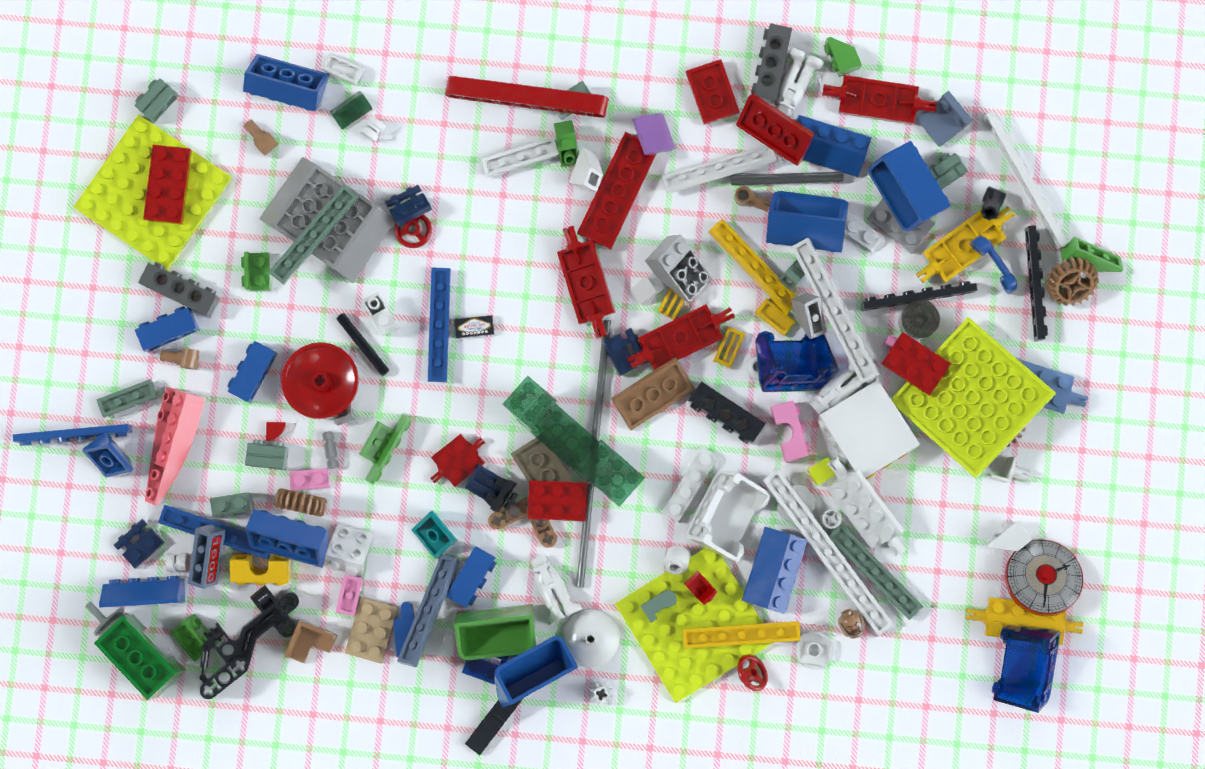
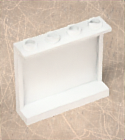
[817,380,920,478]

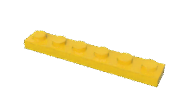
[708,218,797,315]
[682,621,801,649]

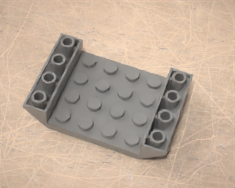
[259,157,395,283]

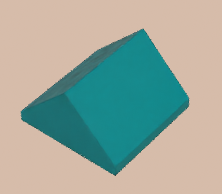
[411,510,459,559]

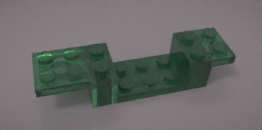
[502,375,645,507]

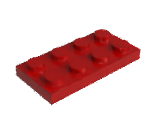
[736,93,815,166]
[143,145,192,225]

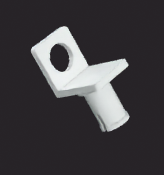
[984,457,1031,483]

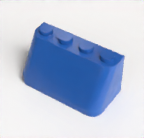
[868,141,951,232]
[766,191,849,253]
[494,636,578,708]

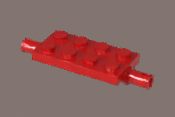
[822,75,937,125]
[557,226,616,339]
[627,304,735,370]

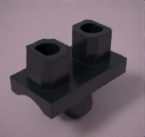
[484,477,519,513]

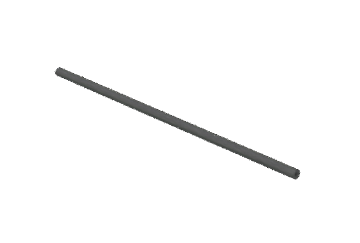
[576,320,611,588]

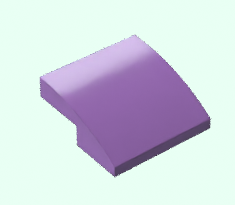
[632,114,676,155]

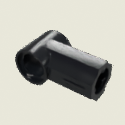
[981,186,1007,220]

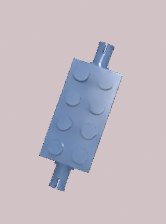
[1016,358,1088,414]

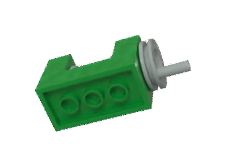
[85,601,186,701]

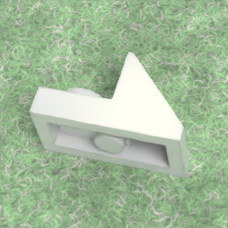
[630,273,668,305]

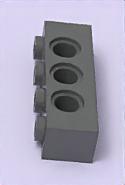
[751,23,792,105]
[138,262,220,318]

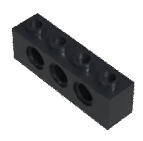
[688,381,766,444]

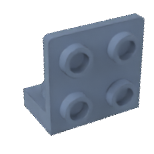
[916,90,973,147]

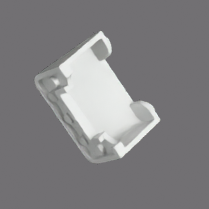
[687,470,772,563]

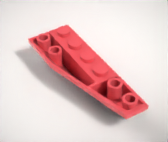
[145,387,206,506]

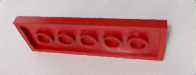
[577,131,657,250]

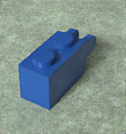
[394,601,424,657]

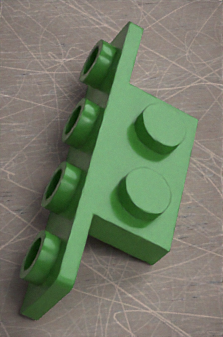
[359,413,411,485]

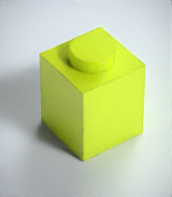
[807,457,835,486]

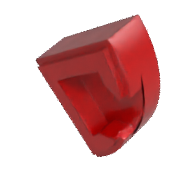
[266,422,286,441]

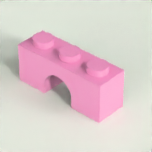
[770,400,811,463]

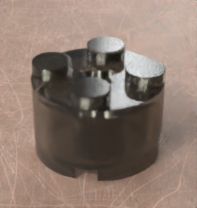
[898,300,940,341]

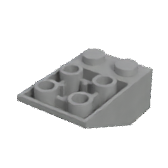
[645,234,712,303]

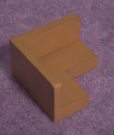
[284,620,338,663]

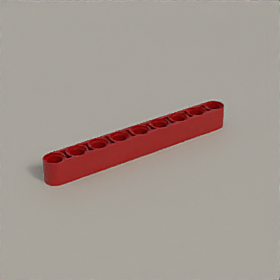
[445,76,609,118]

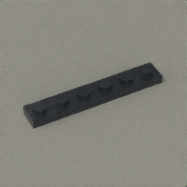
[1024,225,1048,342]
[861,281,978,312]

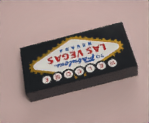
[454,315,495,339]

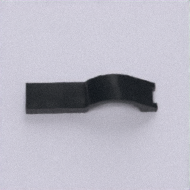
[465,699,523,756]

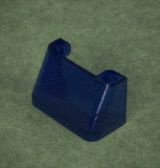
[755,331,840,392]
[992,625,1060,713]

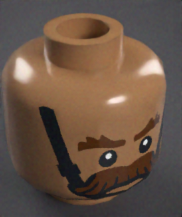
[838,608,866,639]

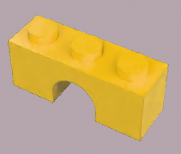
[230,554,291,586]

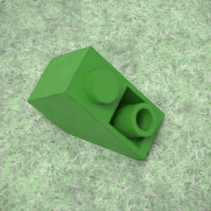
[824,37,862,77]
[554,120,579,167]

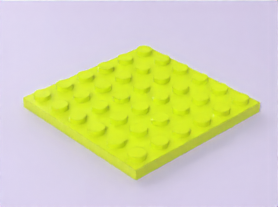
[73,114,233,271]
[891,317,1056,479]
[615,548,772,703]

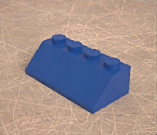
[243,54,329,112]
[796,115,872,178]
[245,509,329,568]
[742,527,808,614]
[99,575,185,608]

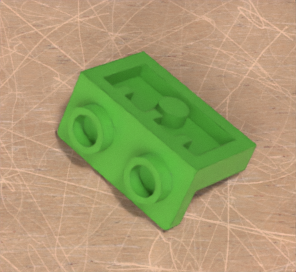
[241,251,271,292]
[170,614,218,662]

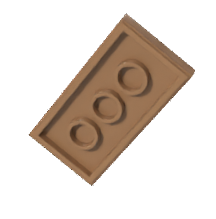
[611,357,695,431]

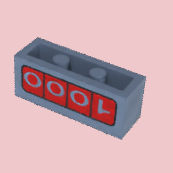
[188,524,225,589]

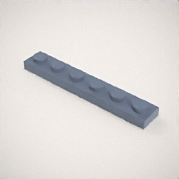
[397,555,460,668]

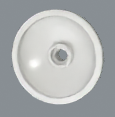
[562,609,620,668]

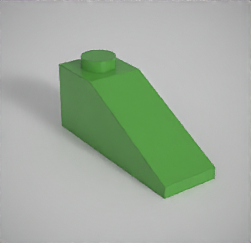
[1060,236,1123,272]

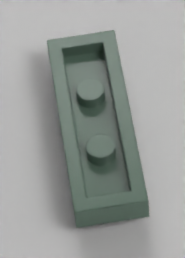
[96,379,158,418]

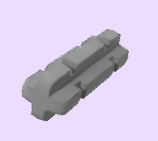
[322,431,339,469]

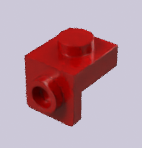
[684,570,718,605]

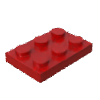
[685,59,740,125]
[881,332,951,396]
[527,480,587,521]

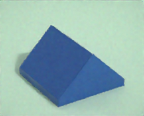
[82,432,133,477]

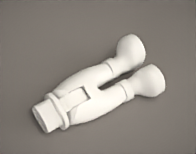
[776,48,823,116]
[810,358,876,415]
[531,555,582,625]

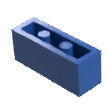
[135,306,200,353]
[227,341,278,404]
[446,546,497,608]

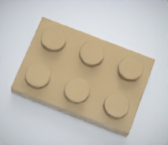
[345,597,398,664]

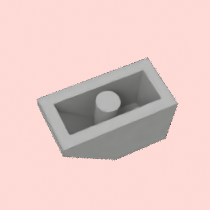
[791,293,827,339]

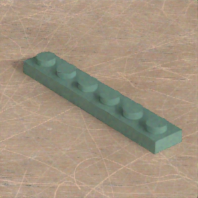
[269,184,359,285]
[828,523,923,620]

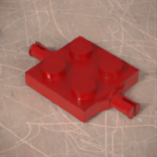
[430,433,485,487]

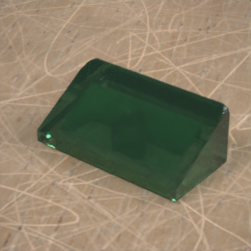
[330,91,373,130]

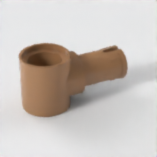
[244,119,279,156]
[734,186,771,212]
[160,348,200,370]

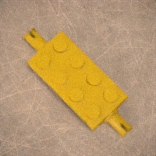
[916,206,1015,283]
[965,597,1084,645]

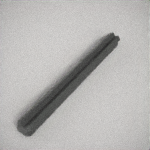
[730,172,844,185]

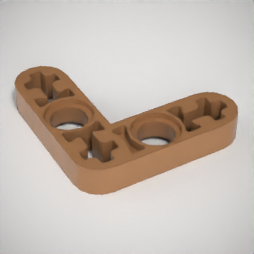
[488,497,557,548]

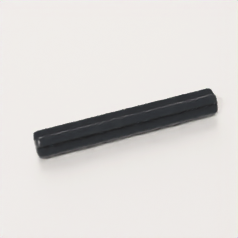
[336,313,390,376]

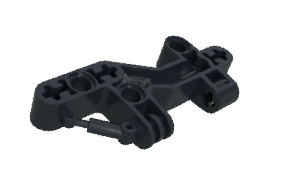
[199,585,299,699]

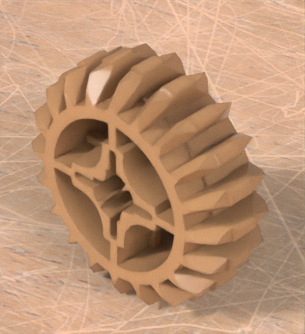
[1046,256,1099,306]
[274,488,327,517]

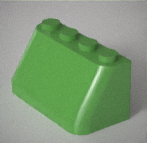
[454,604,536,660]

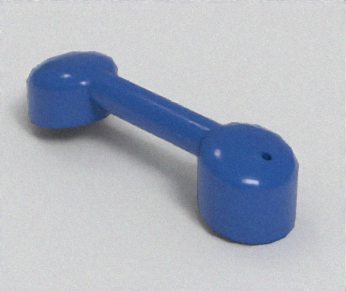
[969,235,1017,295]

